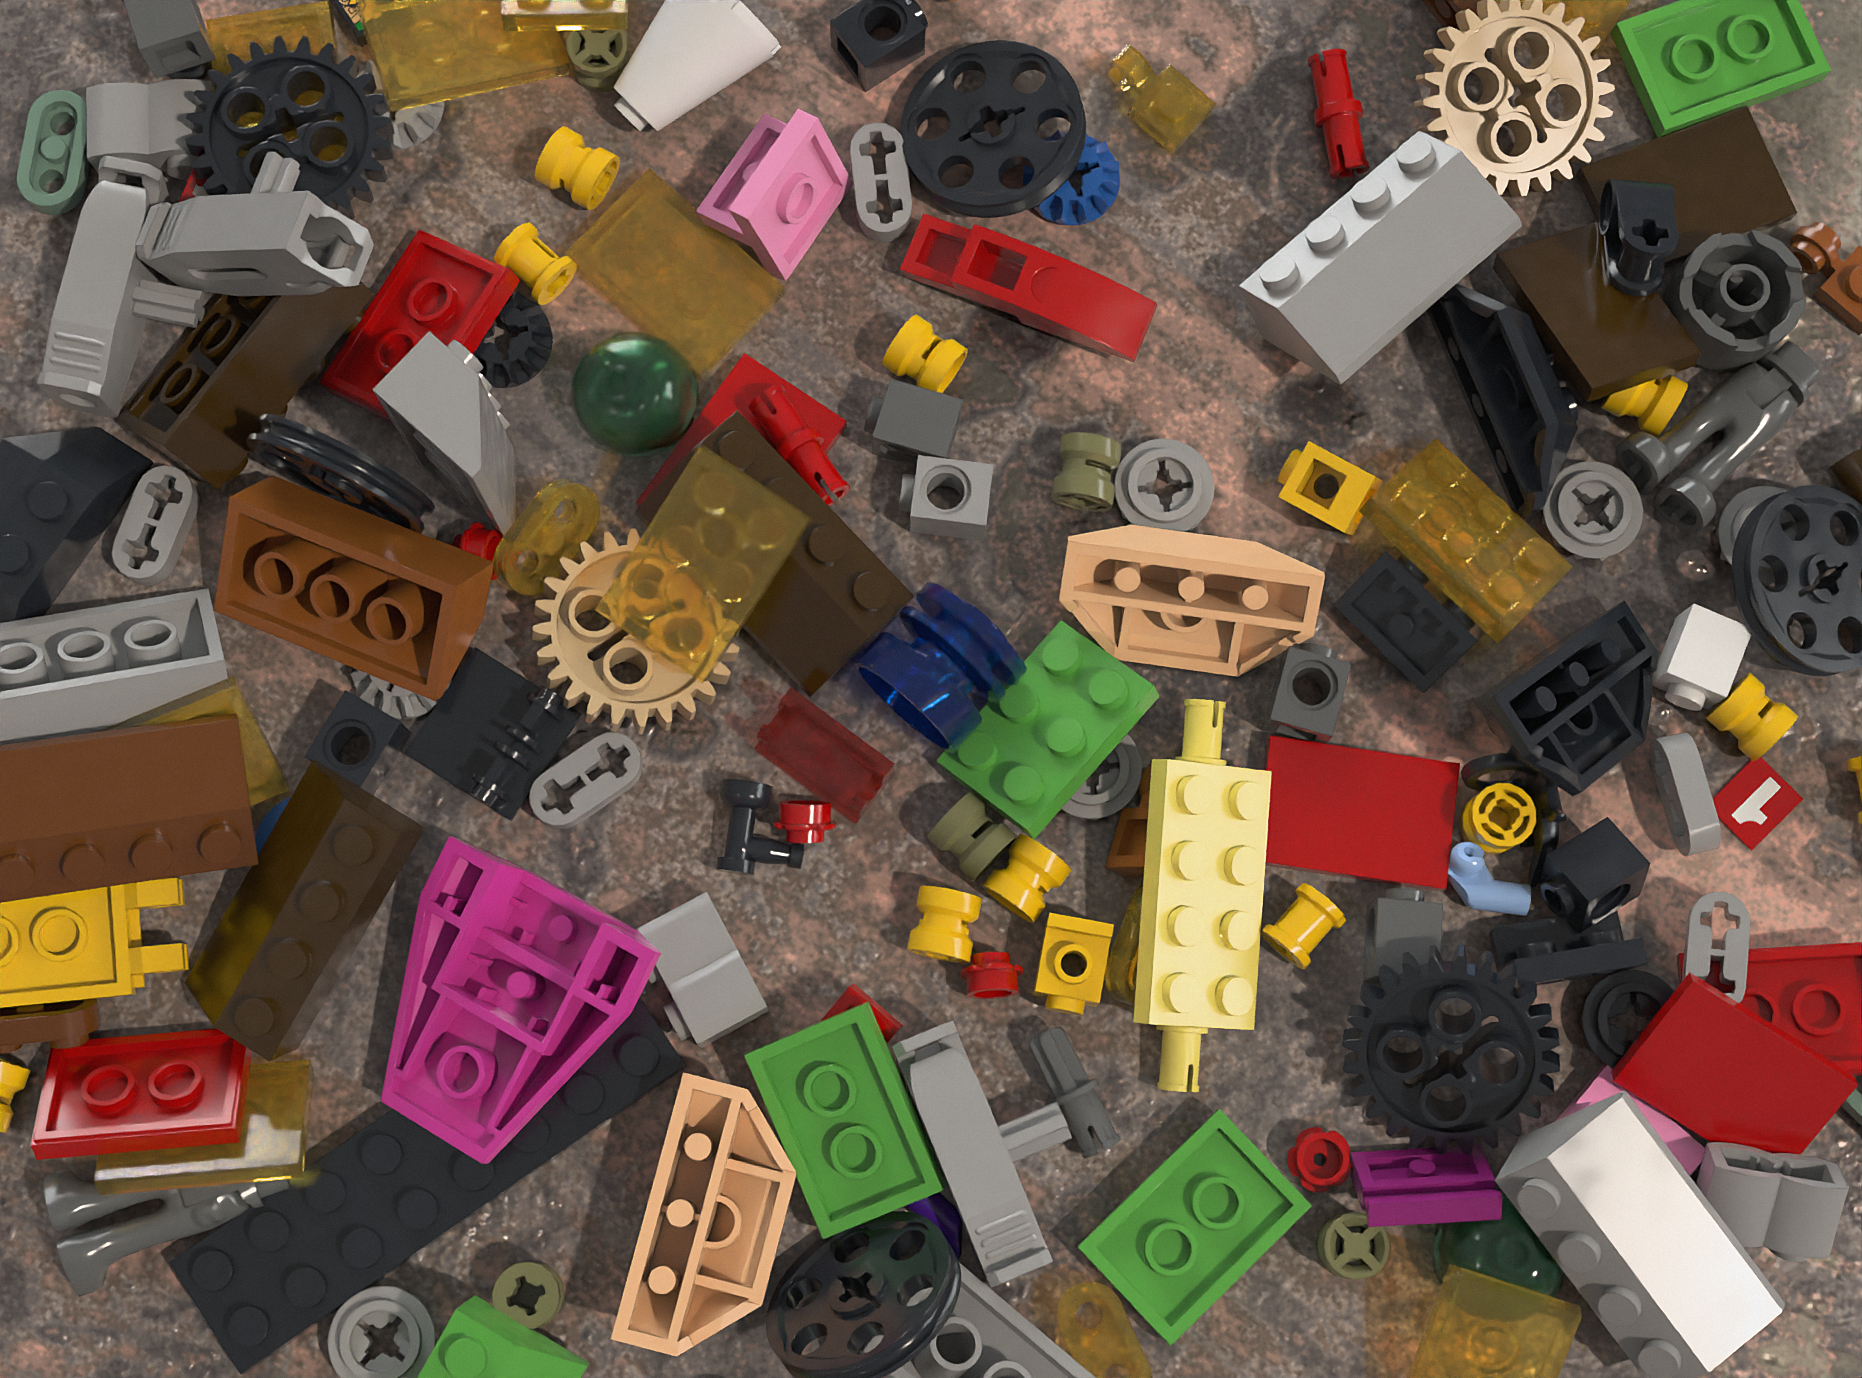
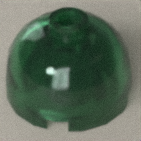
[571,332,699,458]
[1432,1188,1566,1321]

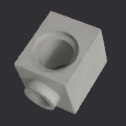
[899,455,994,541]

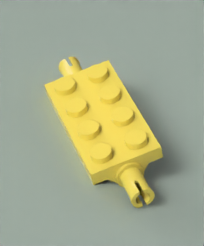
[1133,699,1272,1092]

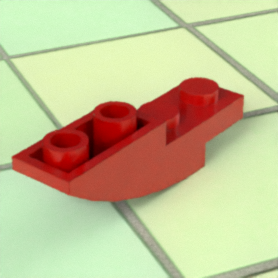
[900,213,1157,362]

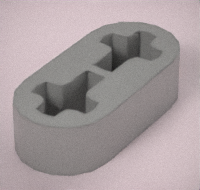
[850,122,912,243]
[111,465,200,586]
[530,732,643,830]
[1650,732,1721,856]
[1682,892,1750,1003]

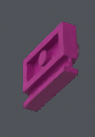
[1350,1145,1503,1227]

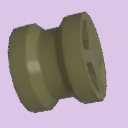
[566,15,631,93]
[1316,1212,1390,1280]
[492,1261,565,1329]

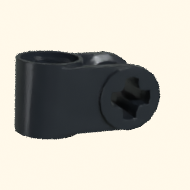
[1599,179,1679,297]

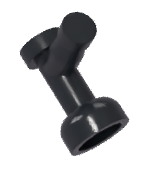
[716,779,804,876]

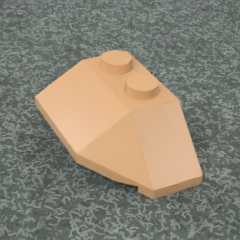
[1059,525,1325,677]
[611,1072,797,1357]

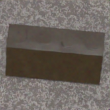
[116,266,374,490]
[635,410,914,697]
[185,760,425,1062]

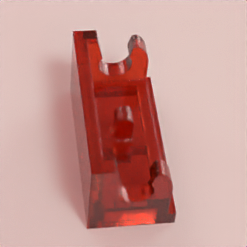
[754,687,895,825]

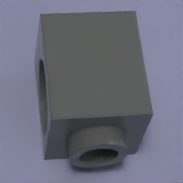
[123,0,216,78]
[864,378,963,467]
[1262,643,1352,744]
[1363,888,1443,983]

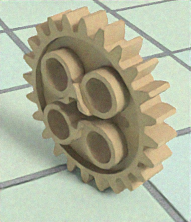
[1414,0,1615,197]
[532,528,741,735]

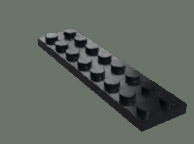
[169,997,687,1375]

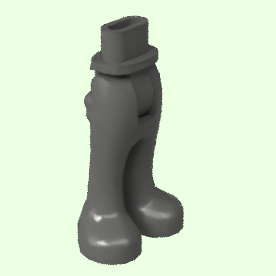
[1615,341,1822,532]
[44,1138,290,1297]

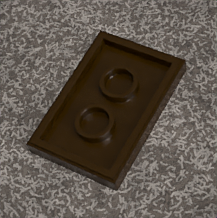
[1576,105,1797,268]
[1493,221,1701,402]

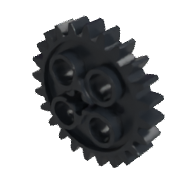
[185,36,395,220]
[1342,945,1560,1155]

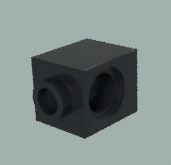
[830,0,928,93]
[304,690,411,795]
[1538,817,1651,933]

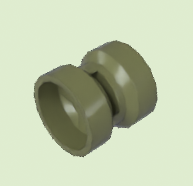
[1051,432,1122,512]
[927,792,1017,882]

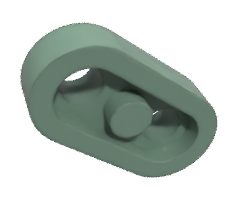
[17,90,90,215]

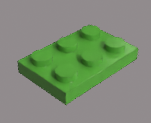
[1610,0,1831,138]
[936,620,1160,839]
[744,1002,947,1239]
[1076,1109,1312,1346]

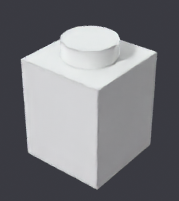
[1651,604,1751,711]

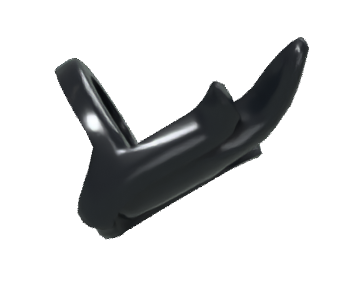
[1461,753,1567,888]

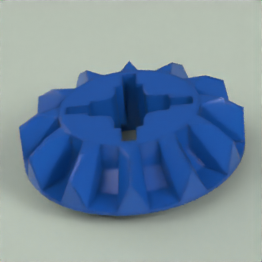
[1023,129,1120,226]

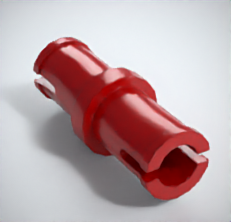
[1307,49,1370,179]
[749,385,850,507]

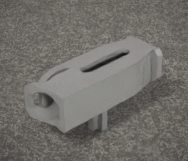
[135,152,374,296]
[37,156,205,418]
[892,1021,1072,1288]

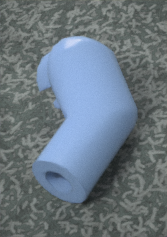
[1447,842,1531,916]

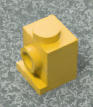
[1278,441,1383,536]
[1033,913,1114,1015]

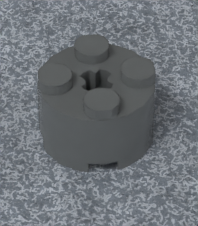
[1663,230,1806,374]

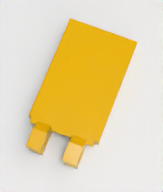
[0,878,190,1008]

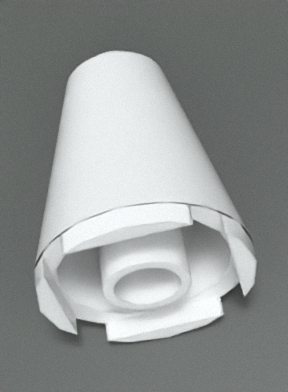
[613,0,781,131]

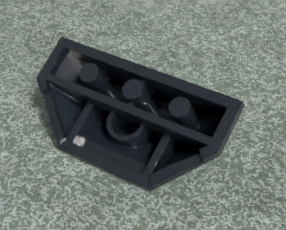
[1427,283,1578,526]
[0,427,153,623]
[1474,600,1659,797]

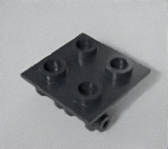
[404,647,582,821]

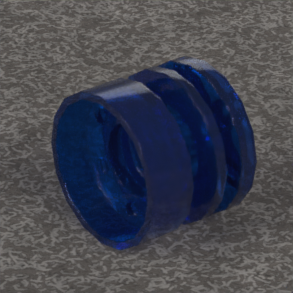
[854,582,1027,754]

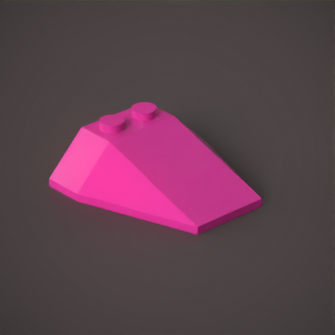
[381,836,661,1164]

